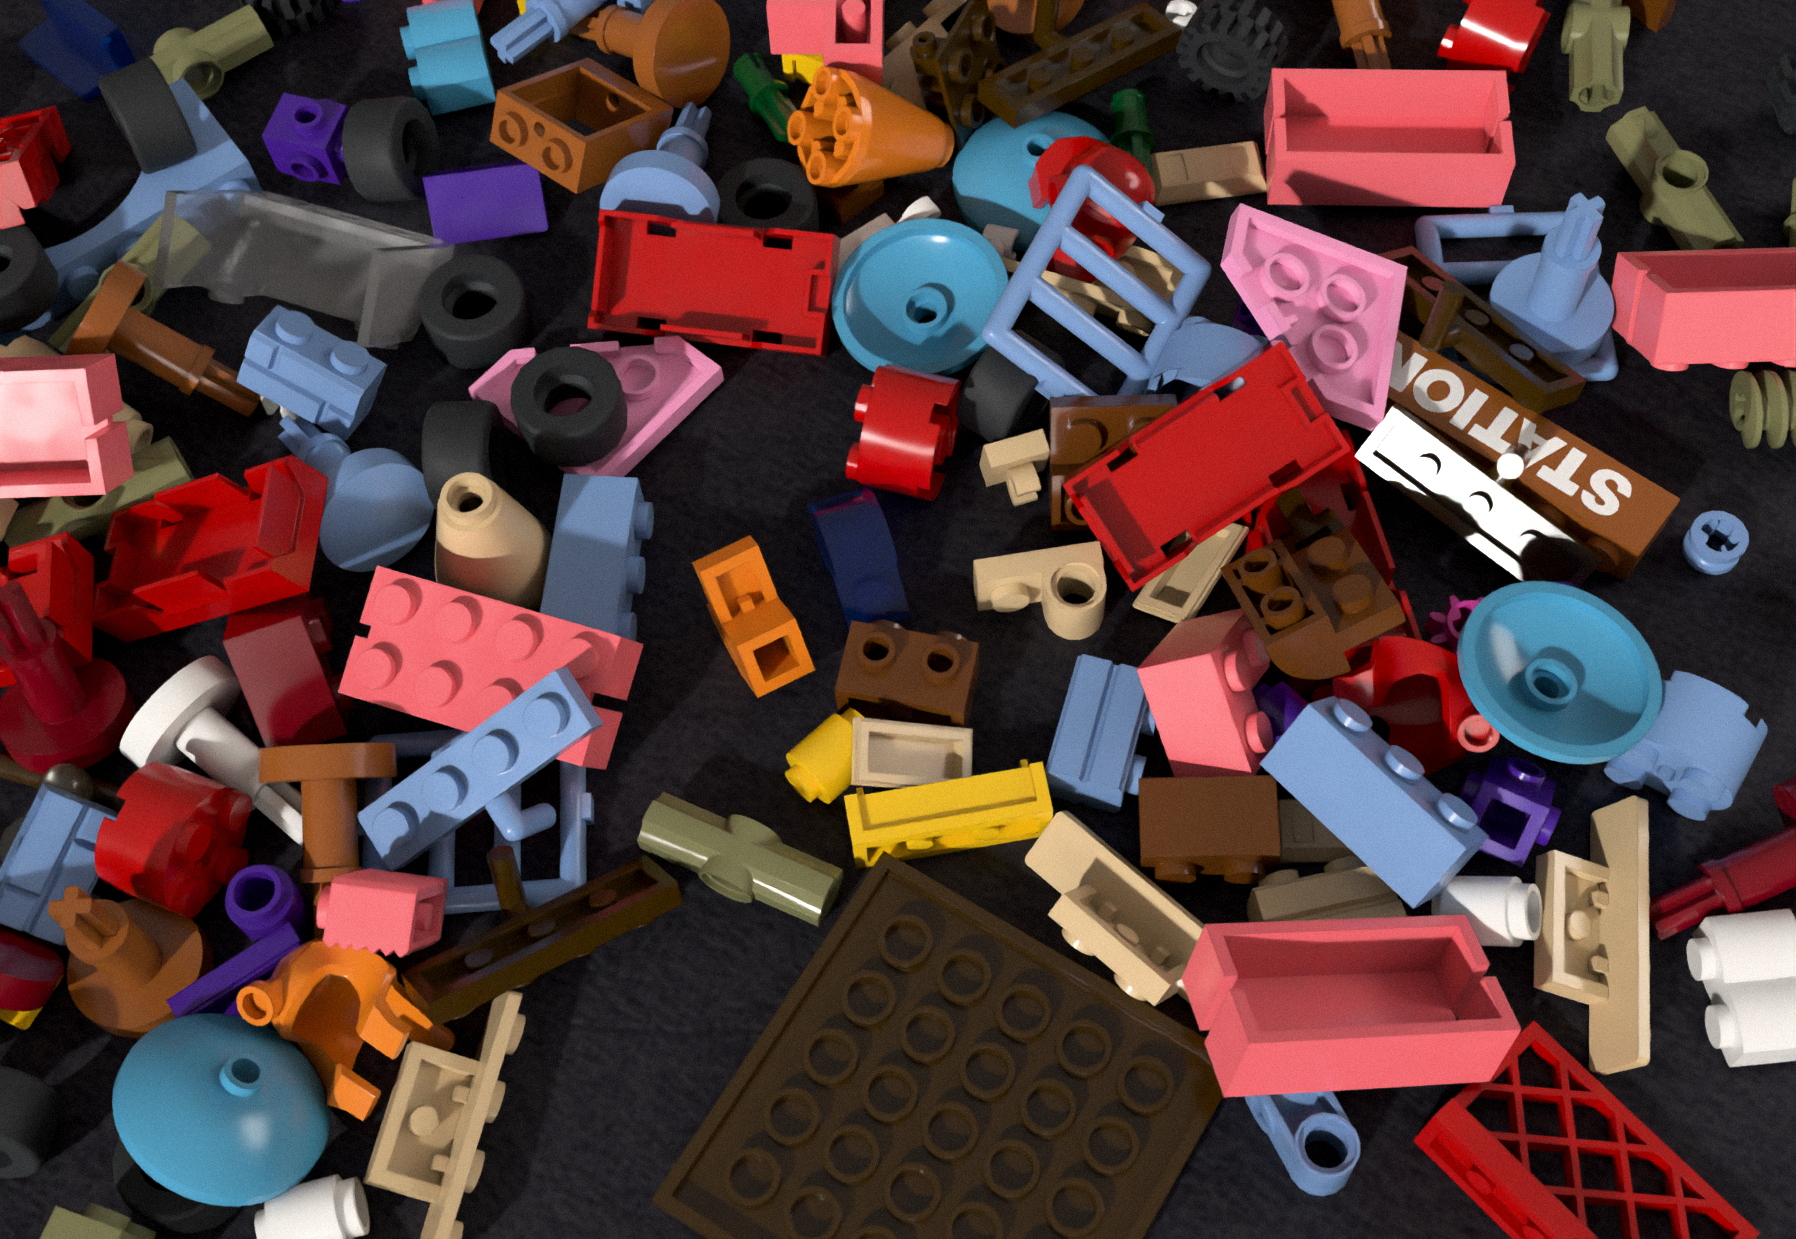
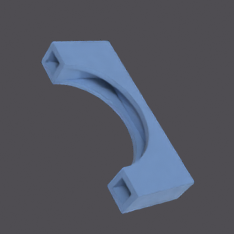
[0,77,265,346]

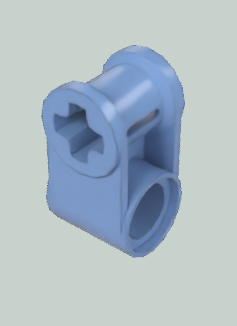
[1244,1091,1361,1196]

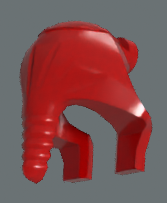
[1028,136,1156,284]
[1311,636,1500,777]

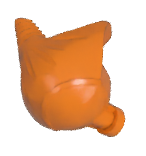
[236,938,456,1121]

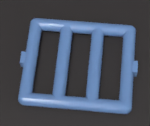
[982,164,1212,400]
[1414,205,1619,384]
[357,729,594,915]

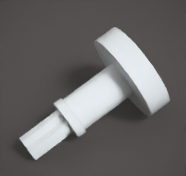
[120,655,303,848]

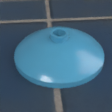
[952,111,1110,252]
[832,218,1009,376]
[1457,581,1662,764]
[112,1013,330,1206]

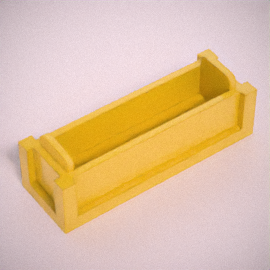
[844,759,1053,869]

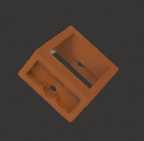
[490,57,674,194]

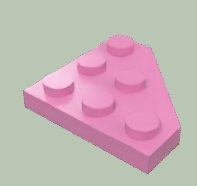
[1220,203,1408,431]
[468,336,724,477]

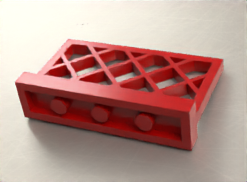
[1413,1020,1760,1239]

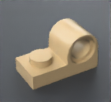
[973,541,1107,640]

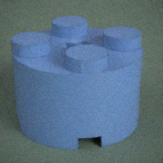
[1143,316,1270,403]
[1604,670,1768,821]

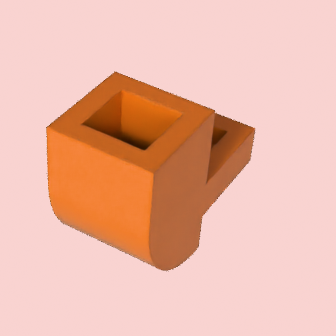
[692,535,815,698]

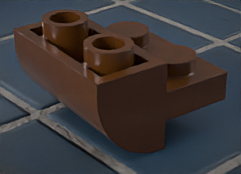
[1048,394,1177,531]
[1220,527,1406,680]

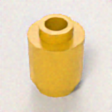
[785,708,865,804]

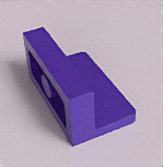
[423,159,549,246]

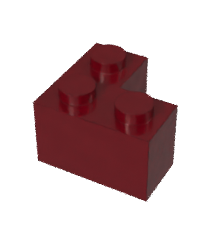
[222,590,356,748]

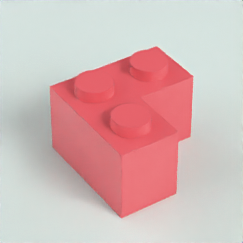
[766,0,885,87]
[1136,608,1273,777]

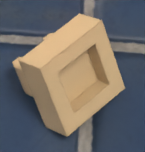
[979,428,1050,506]

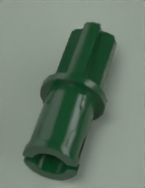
[733,52,796,147]
[1110,89,1155,180]

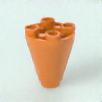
[787,66,954,188]

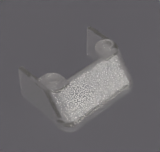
[153,190,455,349]

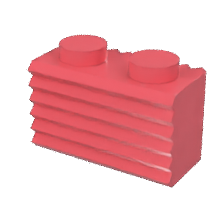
[316,868,448,958]

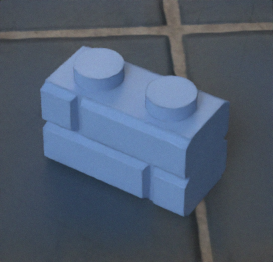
[236,305,387,441]
[1045,654,1156,813]
[0,783,119,946]

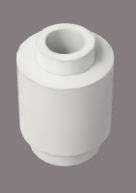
[1432,876,1543,947]
[254,1174,370,1239]

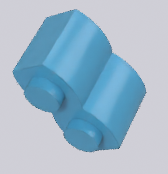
[400,0,496,116]

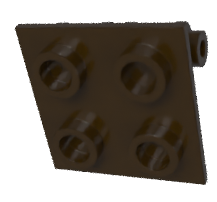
[909,0,1007,150]

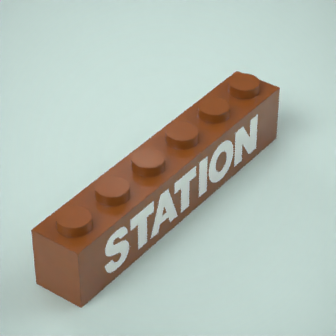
[1373,330,1680,582]

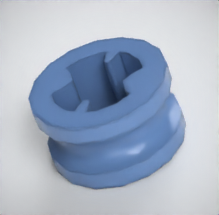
[1682,510,1749,575]

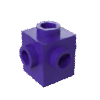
[262,93,349,185]
[1458,755,1561,868]

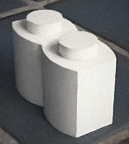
[1687,909,1796,1067]

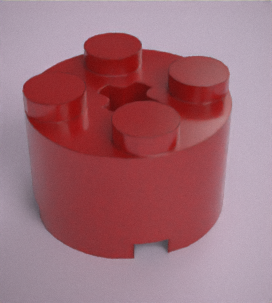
[1437,0,1551,96]
[845,364,962,501]
[94,761,252,918]

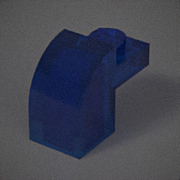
[807,487,911,632]

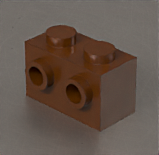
[835,620,979,728]
[1138,775,1281,885]

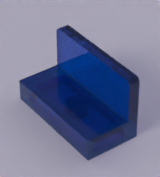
[18,0,137,101]

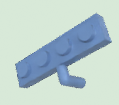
[355,667,604,872]

